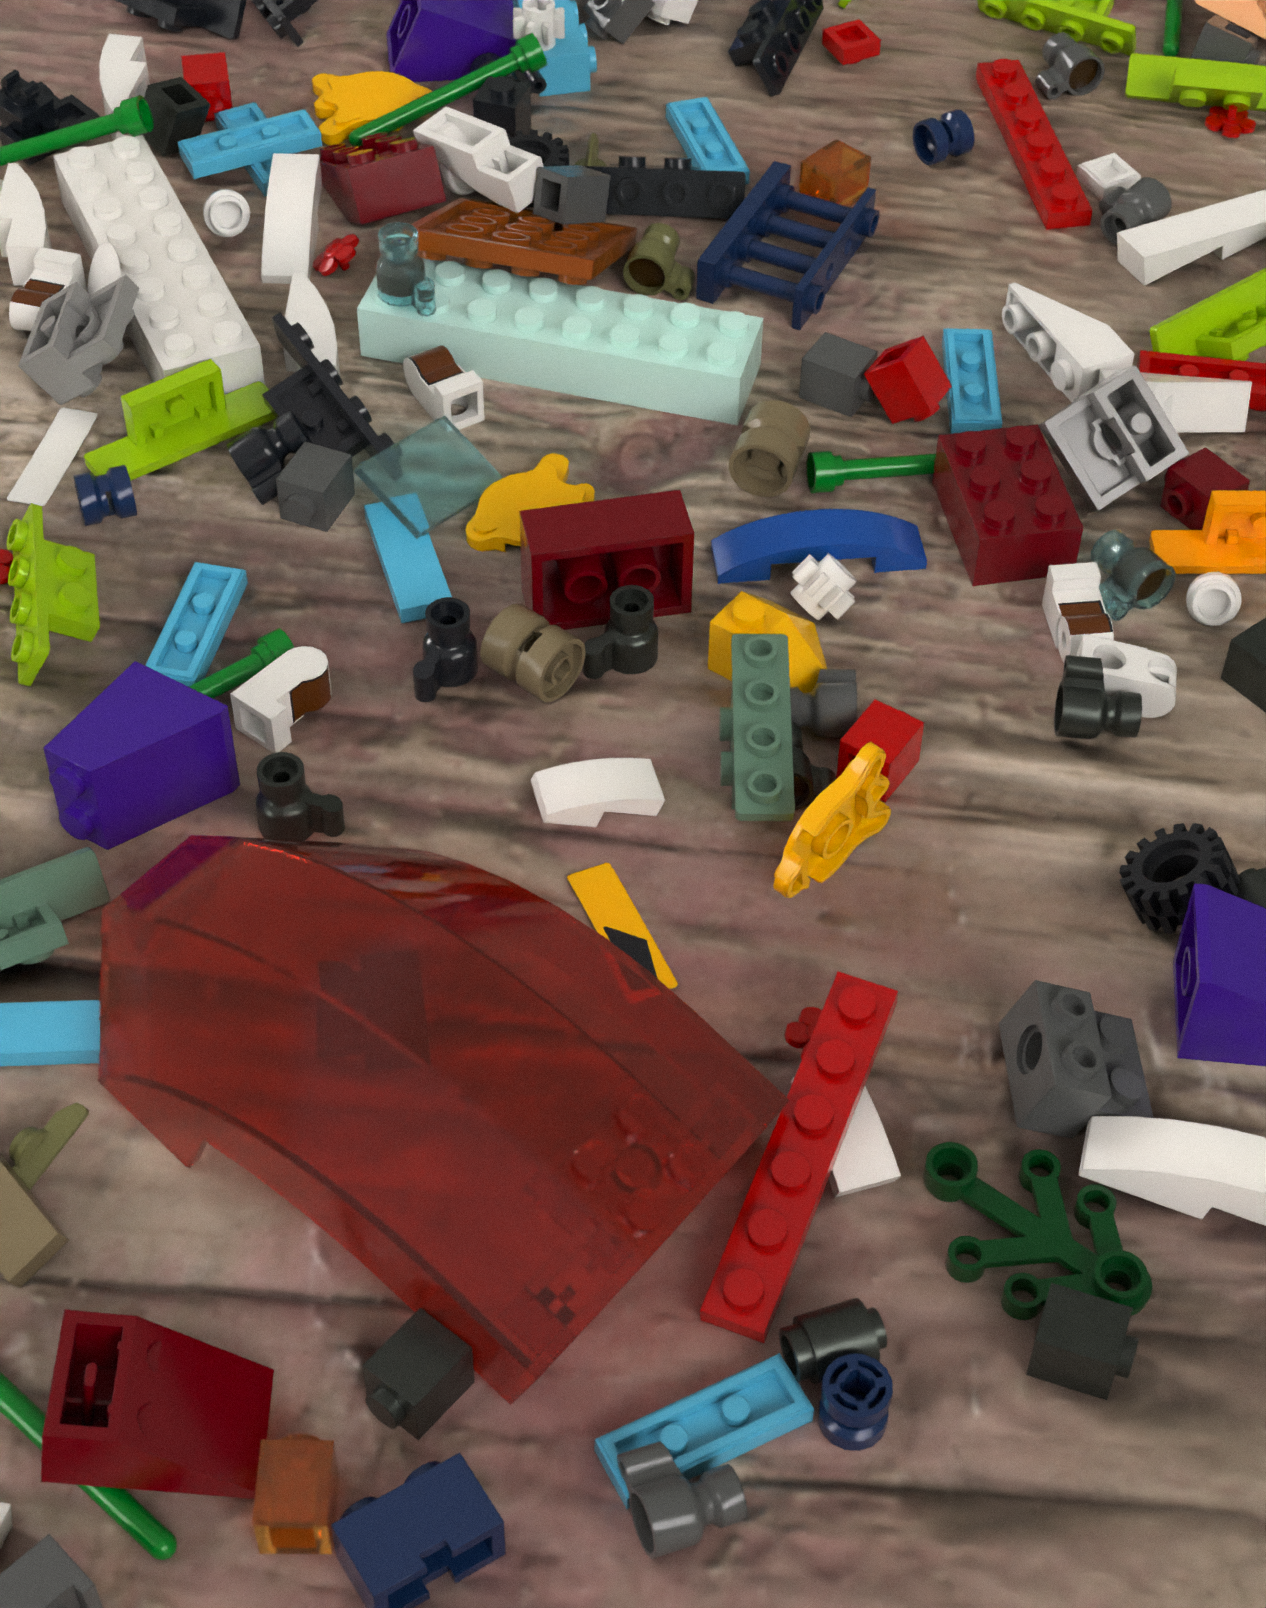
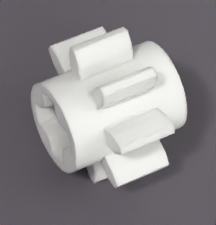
[513,0,565,51]
[790,553,857,620]

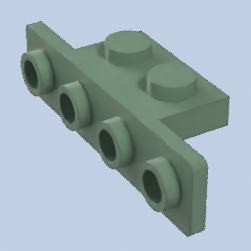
[719,634,795,821]
[0,847,110,971]

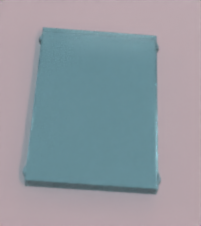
[354,415,503,539]

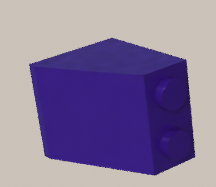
[386,0,517,82]
[43,661,240,850]
[1173,883,1266,1066]

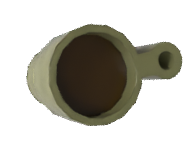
[623,223,696,300]

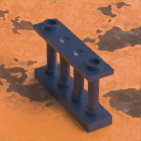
[696,161,879,330]

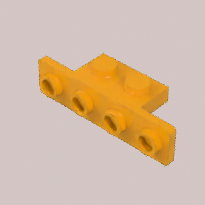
[1149,490,1266,574]

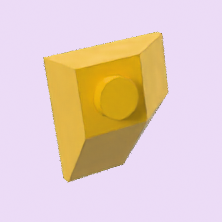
[708,591,827,693]

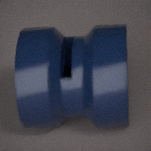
[912,109,975,165]
[73,465,137,526]
[818,1354,893,1451]

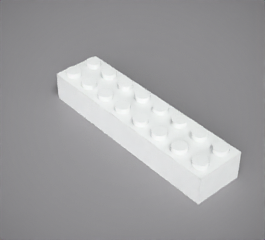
[53,135,265,395]

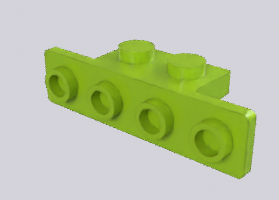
[977,0,1136,56]
[1125,53,1266,112]
[1149,268,1266,361]
[84,359,276,481]
[7,503,100,687]

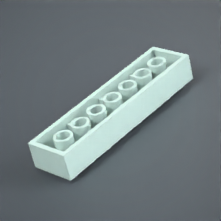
[357,252,763,425]

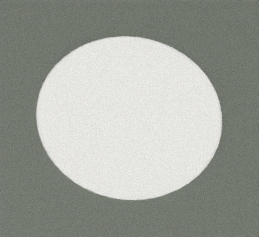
[88,242,121,295]

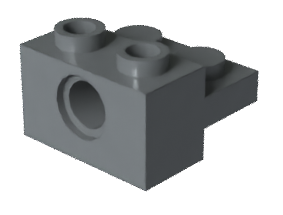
[999,980,1153,1139]

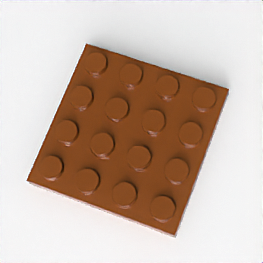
[402,198,637,285]

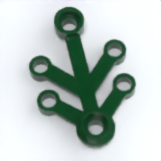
[923,1142,1152,1320]

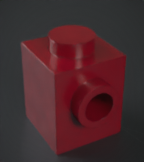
[1160,447,1250,530]

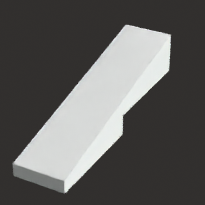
[1117,189,1266,286]

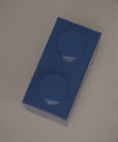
[331,1452,506,1608]

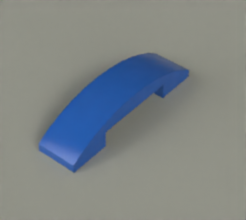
[711,509,927,584]

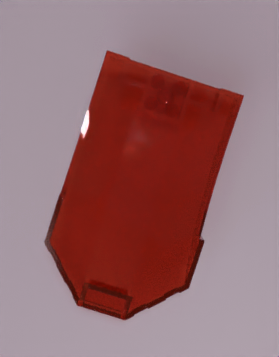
[98,835,790,1405]

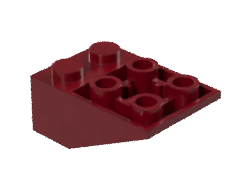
[319,132,446,225]
[41,1309,274,1500]

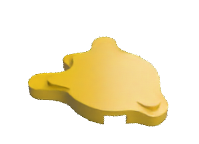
[312,71,432,145]
[465,453,595,552]
[773,742,891,898]

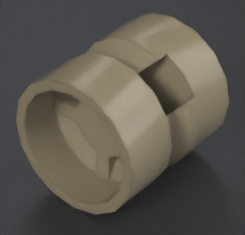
[728,400,811,497]
[480,604,586,703]

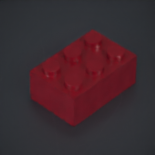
[932,424,1083,586]
[519,490,694,630]

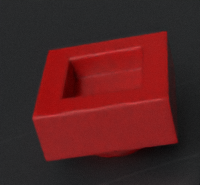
[822,19,881,65]

